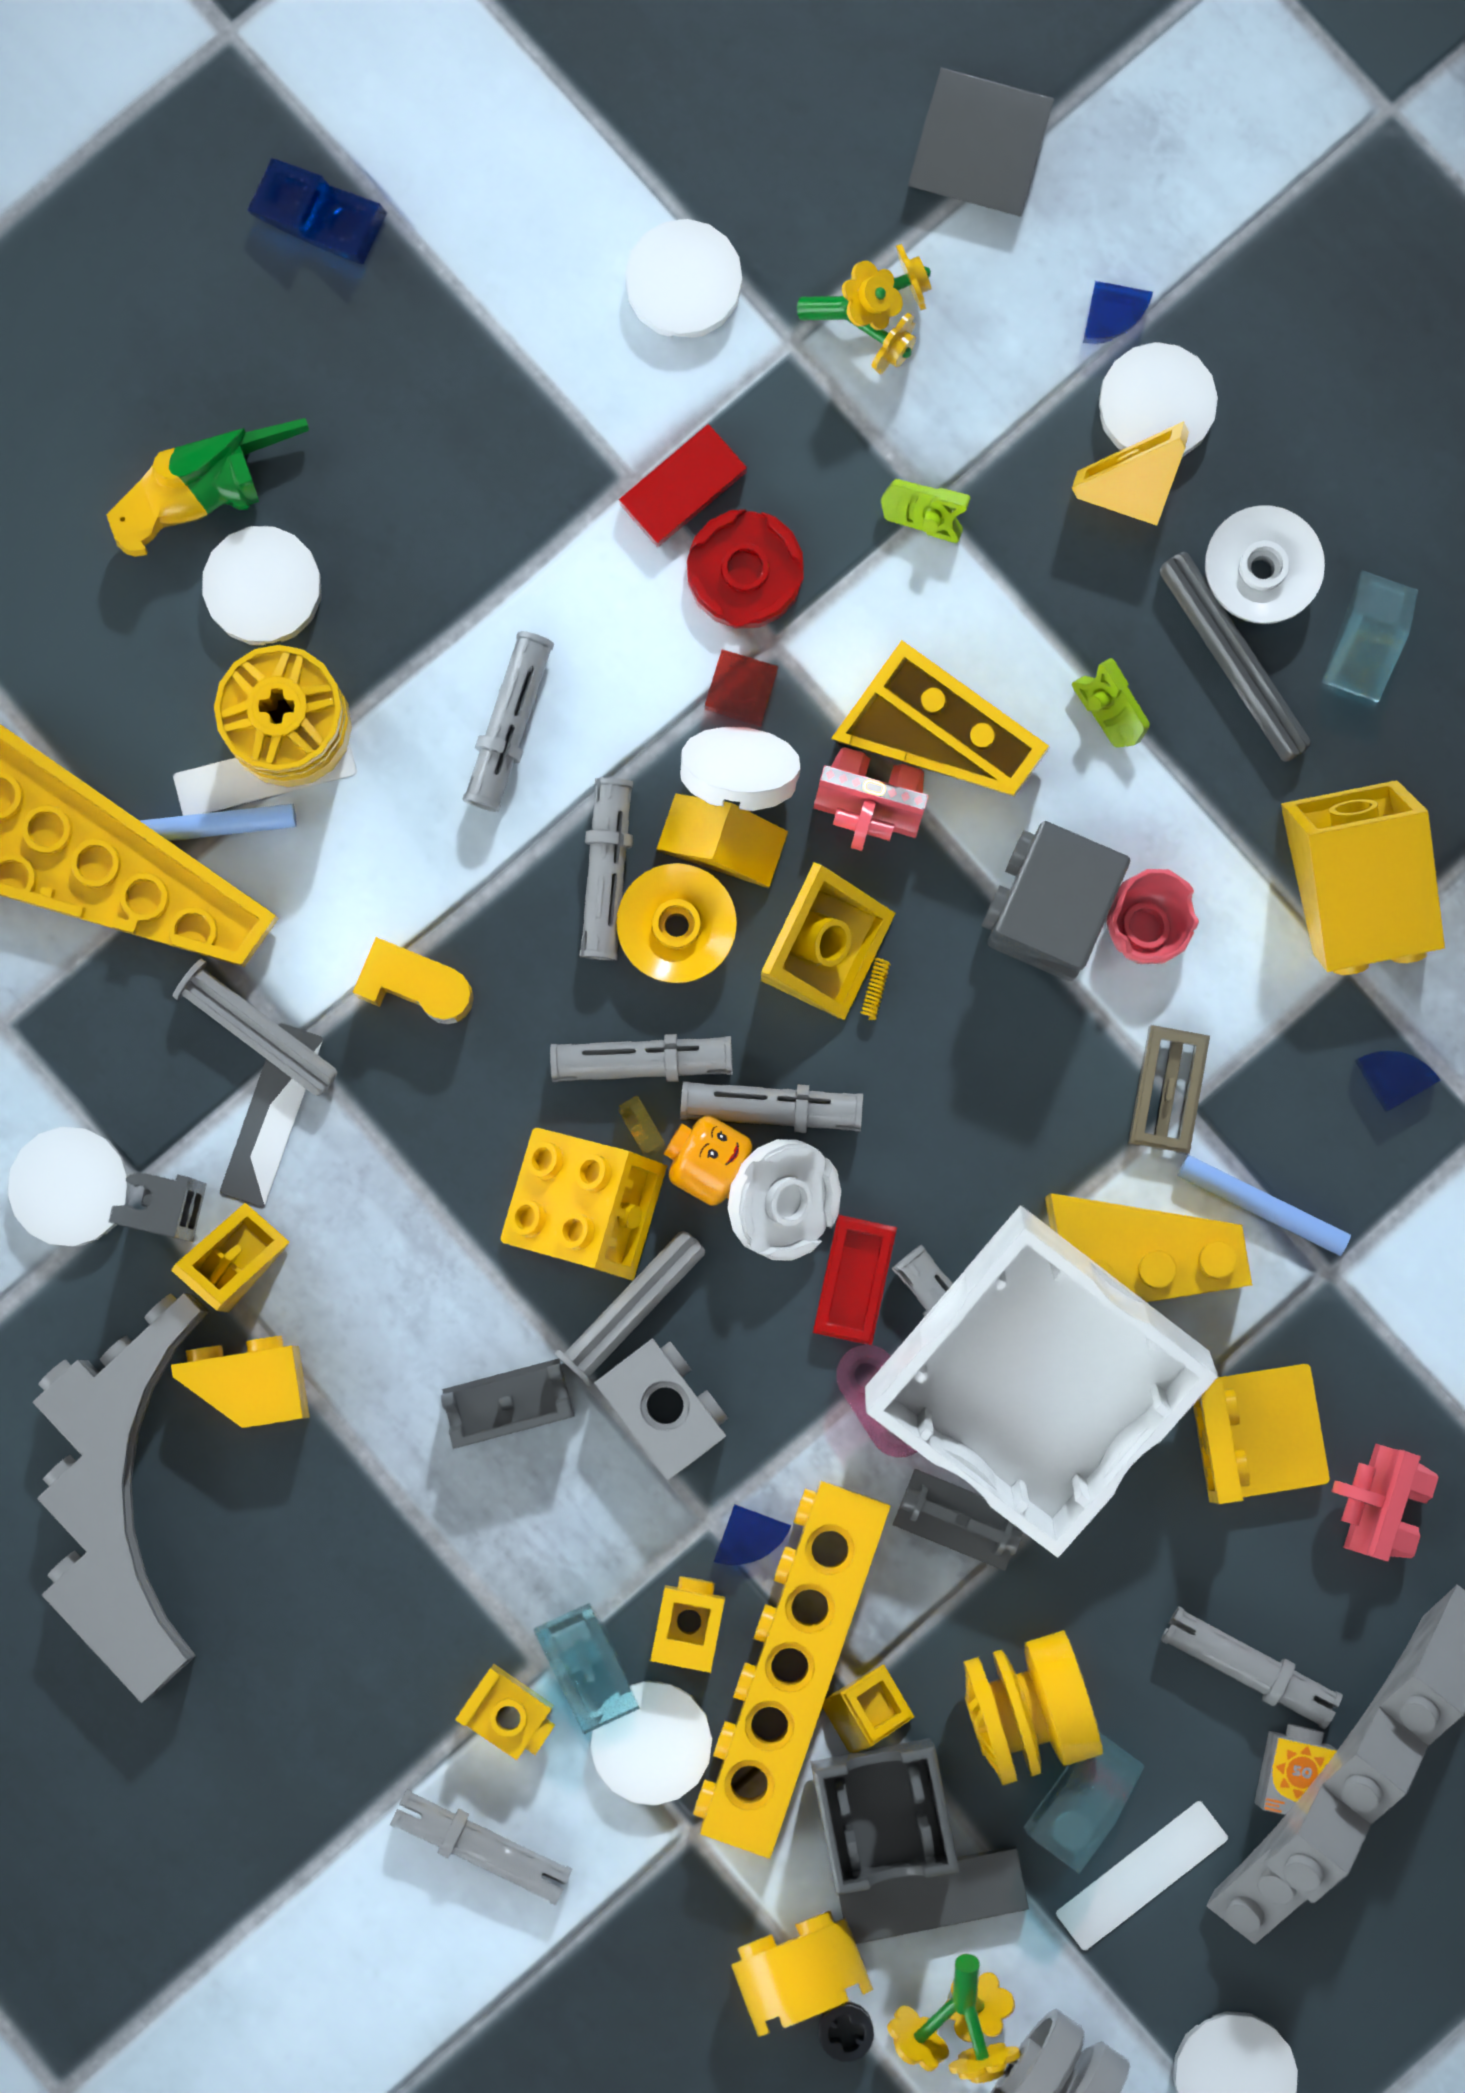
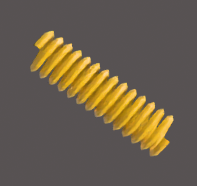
[861,958,891,1020]

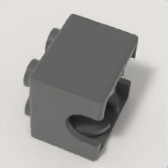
[981,821,1130,981]
[810,1738,959,1895]

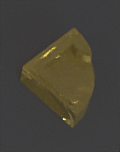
[618,1095,666,1157]

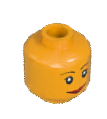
[664,1115,752,1206]

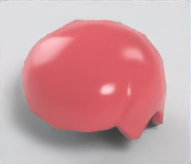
[1106,869,1199,964]

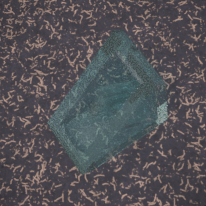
[1322,570,1418,702]
[533,1603,640,1734]

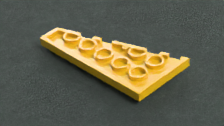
[0,724,279,967]

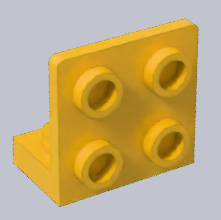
[501,1128,668,1281]
[1193,1364,1330,1504]

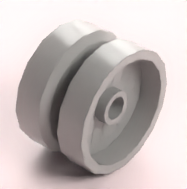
[991,2009,1130,2093]

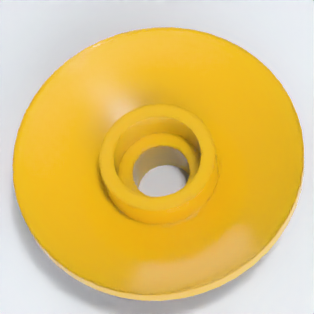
[616,863,737,983]

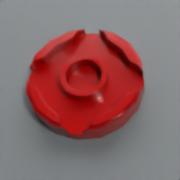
[687,509,804,629]

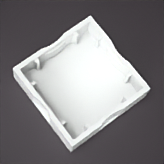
[865,1205,1218,1558]

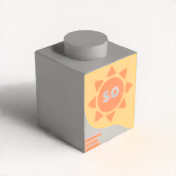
[1254,1724,1337,1815]

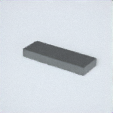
[839,1846,1029,1944]

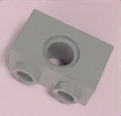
[594,1338,729,1480]

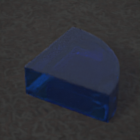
[1082,281,1153,344]
[1355,1051,1440,1112]
[714,1504,792,1565]

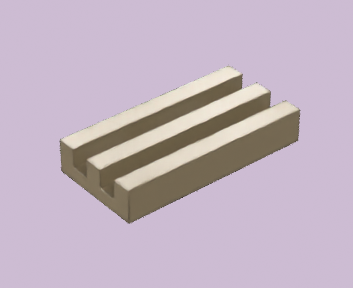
[1128,1025,1210,1155]

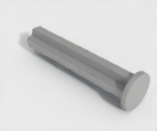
[172,959,337,1096]
[554,1231,705,1387]

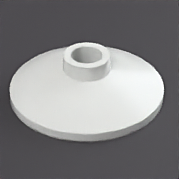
[1205,506,1325,624]

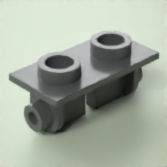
[892,1469,1023,1571]

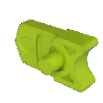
[881,479,971,543]
[1071,658,1150,748]

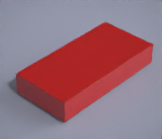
[619,424,747,548]
[812,1215,897,1346]

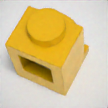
[650,1576,725,1673]
[455,1664,555,1761]

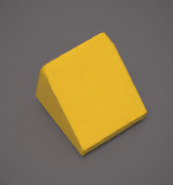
[822,1664,914,1753]

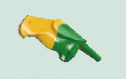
[106,418,310,557]

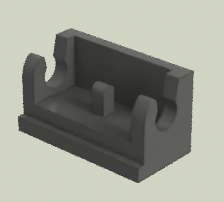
[108,1173,207,1242]
[441,1358,575,1449]

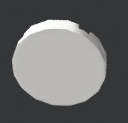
[625,219,743,338]
[1099,342,1218,457]
[202,526,321,645]
[680,727,800,811]
[7,1127,131,1247]
[728,1139,841,1260]
[590,1680,712,1806]
[1173,2011,1298,2093]

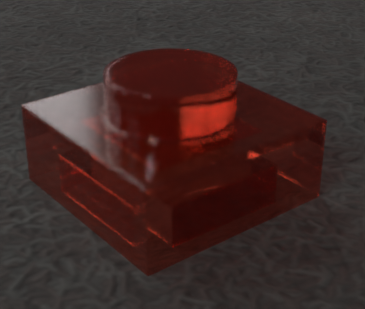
[704,649,779,726]

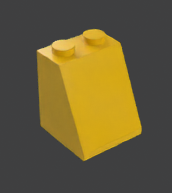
[1281,780,1445,975]

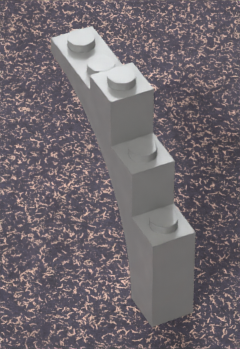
[33,1293,209,1703]
[1206,1584,1465,1944]

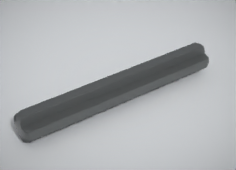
[1160,552,1311,762]

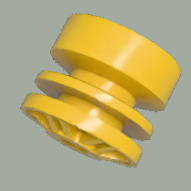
[214,645,352,787]
[963,1630,1103,1785]

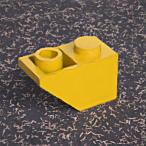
[171,1336,310,1428]

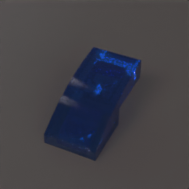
[247,158,387,265]

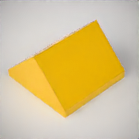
[761,863,896,1020]

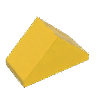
[1072,421,1189,526]
[656,793,788,888]
[171,1203,290,1313]

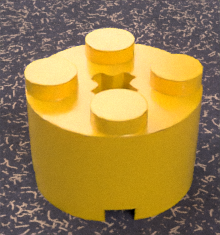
[731,1911,873,2037]

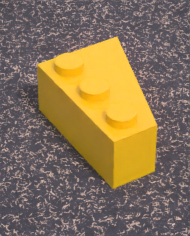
[831,640,1050,797]
[1045,1193,1252,1302]

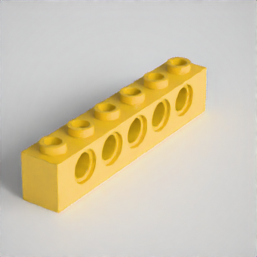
[693,1480,891,1859]

